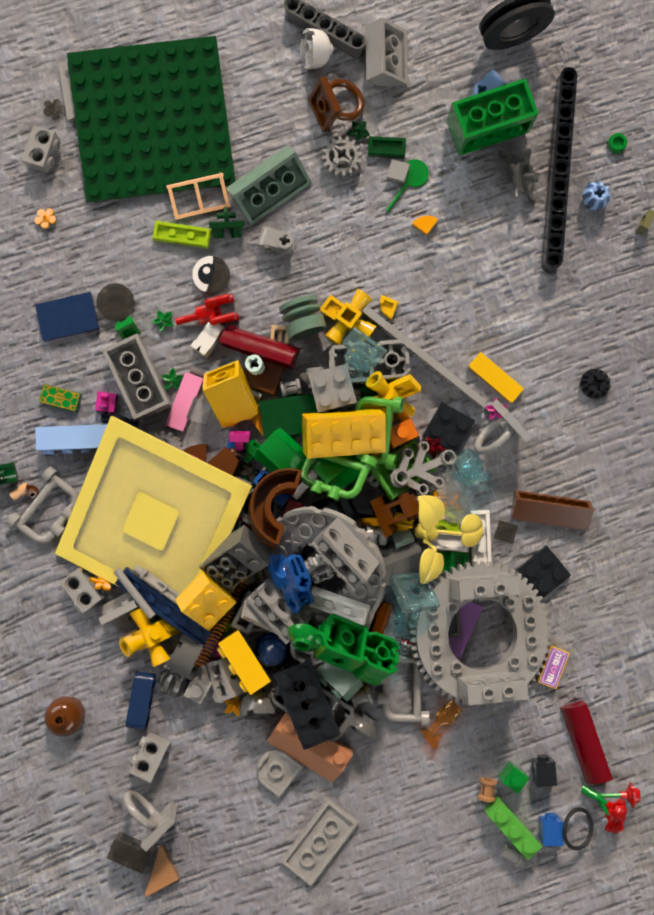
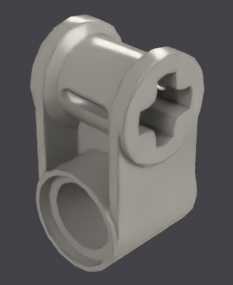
[257,226,295,254]

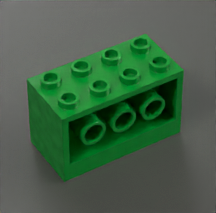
[446,78,539,156]

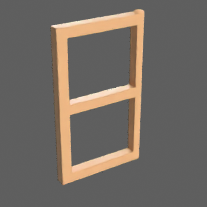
[166,173,230,220]

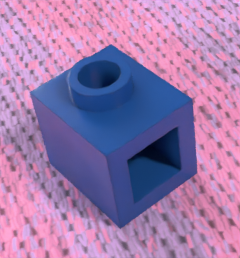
[539,813,564,846]

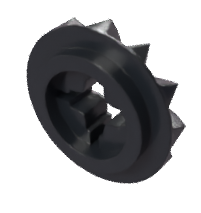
[580,368,611,399]

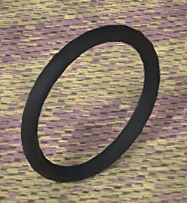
[563,807,594,851]

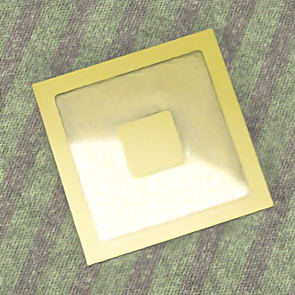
[55,416,252,594]

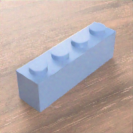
[35,424,107,455]

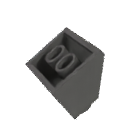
[378,533,423,586]

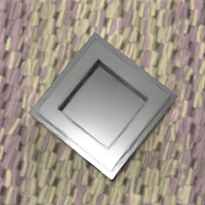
[386,159,411,184]

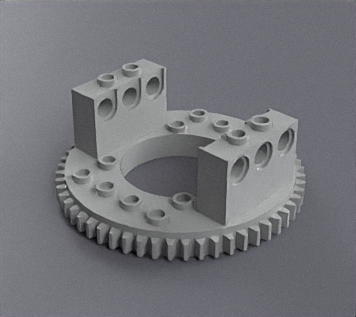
[409,561,552,707]

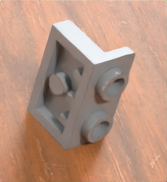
[99,593,140,625]

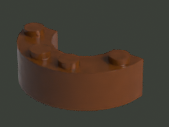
[248,468,303,550]

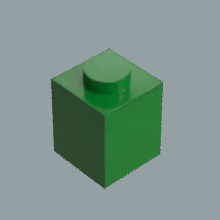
[498,760,530,794]

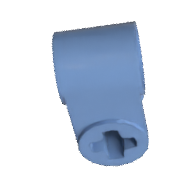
[471,69,507,96]

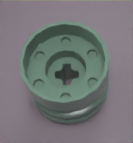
[279,295,327,340]

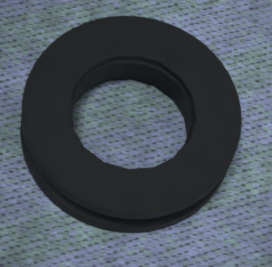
[479,0,555,50]

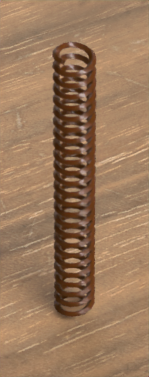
[194,580,248,668]

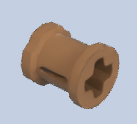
[478,777,497,802]

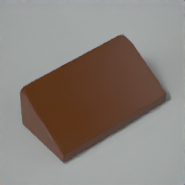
[369,601,393,634]

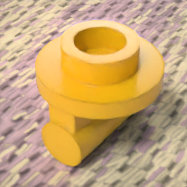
[394,512,414,531]

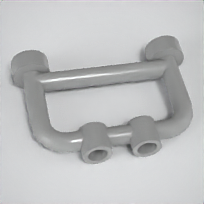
[5,466,79,544]
[378,655,429,727]

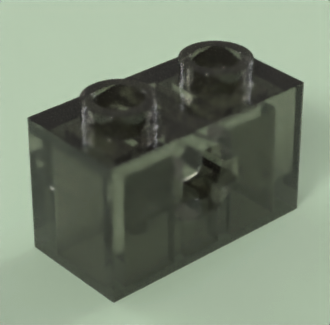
[107,832,155,874]

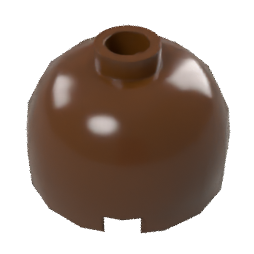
[44,696,85,737]

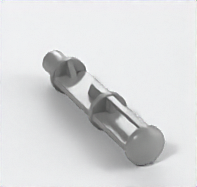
[133,565,180,607]

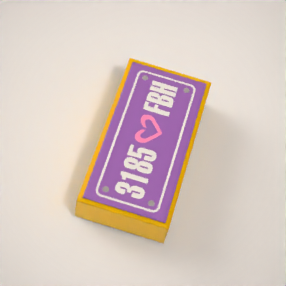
[537,645,570,689]

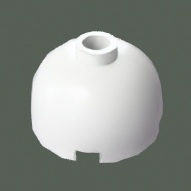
[300,28,333,69]

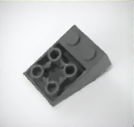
[199,525,272,590]

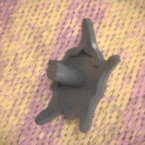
[510,149,540,203]

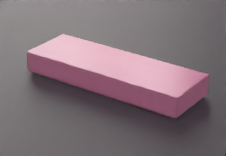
[165,372,203,432]

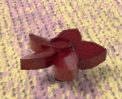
[423,437,445,458]

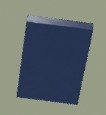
[35,292,100,342]

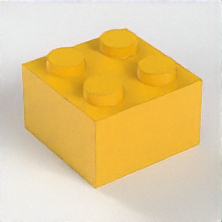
[175,571,236,631]

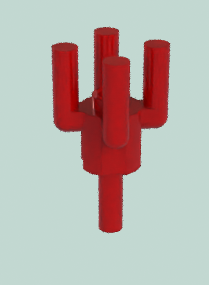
[175,293,240,325]

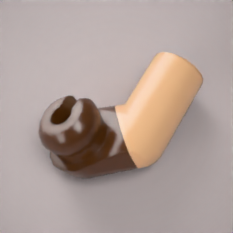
[9,483,39,500]

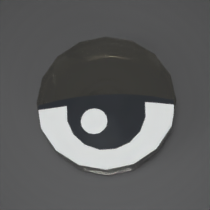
[193,256,230,294]

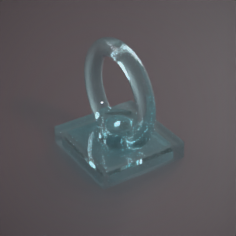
[389,572,440,629]

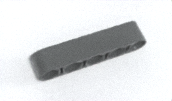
[284,0,366,58]

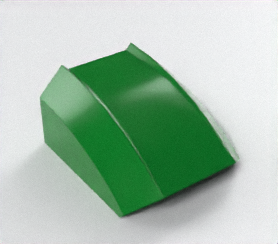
[254,428,307,472]

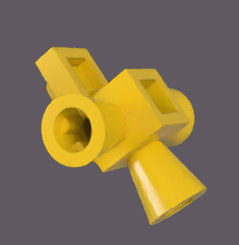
[319,289,377,345]
[363,371,421,422]
[119,608,180,667]

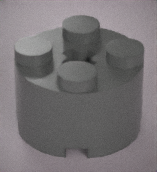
[166,634,205,680]

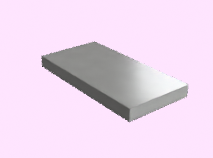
[280,797,359,886]

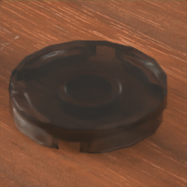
[96,283,135,322]

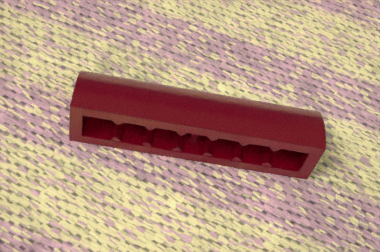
[219,325,301,370]
[560,700,613,784]

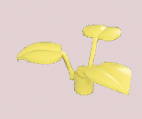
[414,495,483,584]

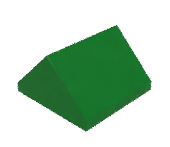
[311,455,360,489]

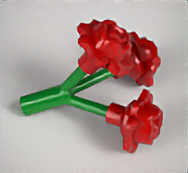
[581,782,641,834]

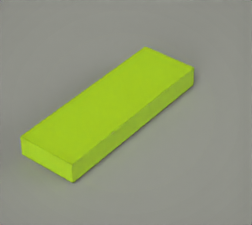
[152,221,212,249]

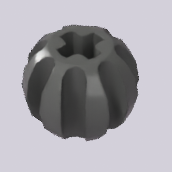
[159,670,189,697]

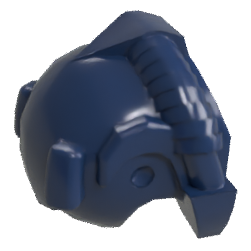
[255,632,291,671]

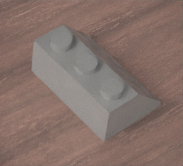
[365,17,408,86]

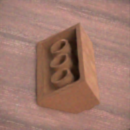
[266,711,353,783]

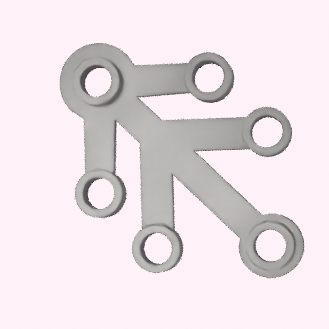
[390,441,456,496]

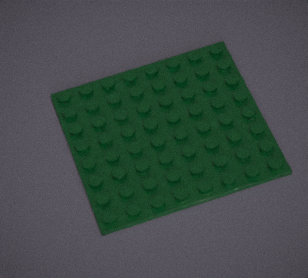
[67,36,235,203]

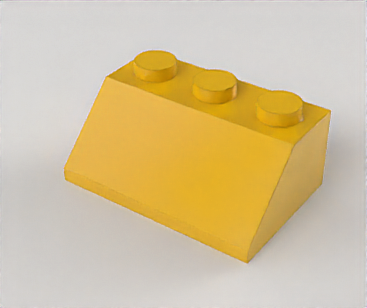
[217,629,271,695]

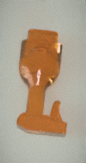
[421,700,463,749]

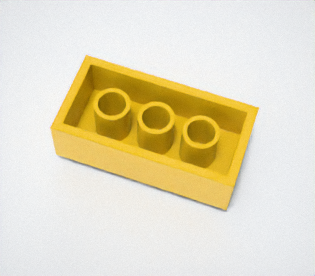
[302,409,386,459]

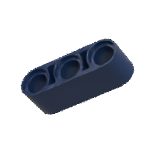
[126,671,156,731]

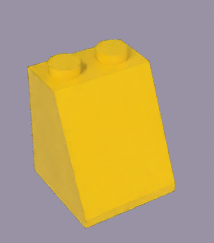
[202,360,258,428]

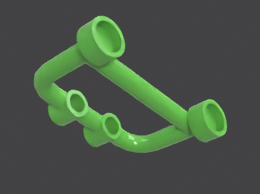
[354,397,404,471]
[301,455,378,501]

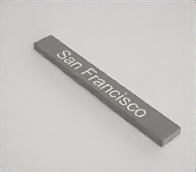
[362,306,487,409]

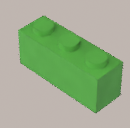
[483,794,542,860]

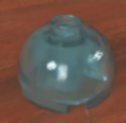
[454,448,490,487]

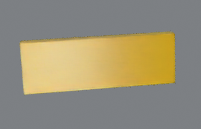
[468,352,524,404]

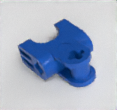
[267,554,314,613]

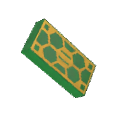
[39,384,82,412]

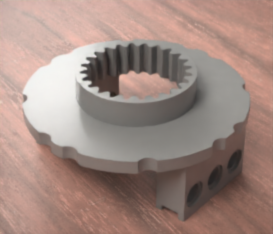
[246,506,386,644]

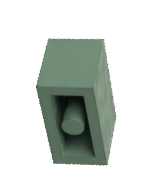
[316,662,363,702]

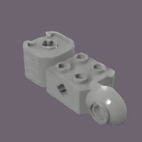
[300,339,411,389]

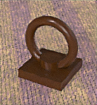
[308,76,365,132]

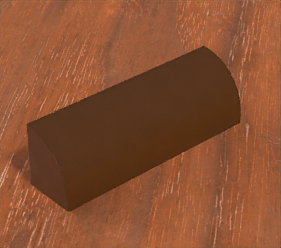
[511,490,594,530]

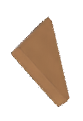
[145,845,179,897]

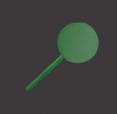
[385,159,429,213]

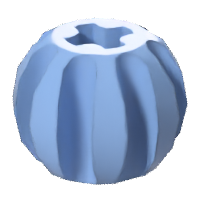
[582,181,611,211]

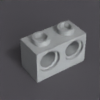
[22,125,61,174]
[59,568,106,613]
[129,732,171,783]

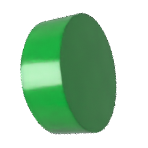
[607,133,628,154]

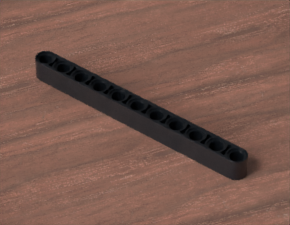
[542,67,578,273]

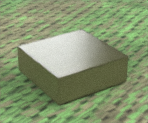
[636,209,654,234]

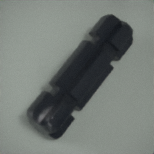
[101,412,139,428]

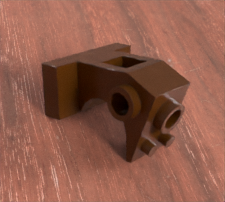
[370,492,419,537]

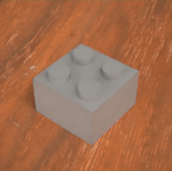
[308,364,357,413]

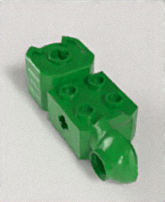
[288,613,401,686]

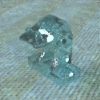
[342,327,387,374]

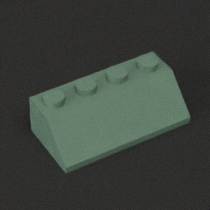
[226,146,312,225]

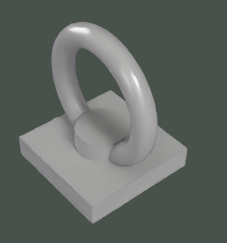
[474,399,532,455]
[123,790,177,852]

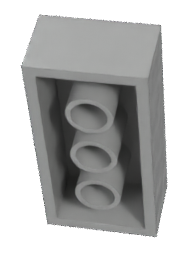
[102,334,173,422]

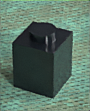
[531,754,557,787]

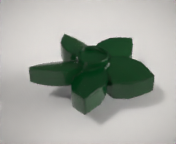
[347,121,370,143]

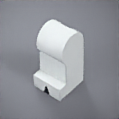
[191,322,225,358]

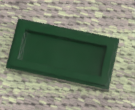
[368,136,406,159]

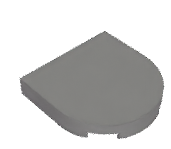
[257,749,304,798]

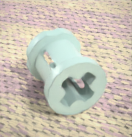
[245,355,265,375]

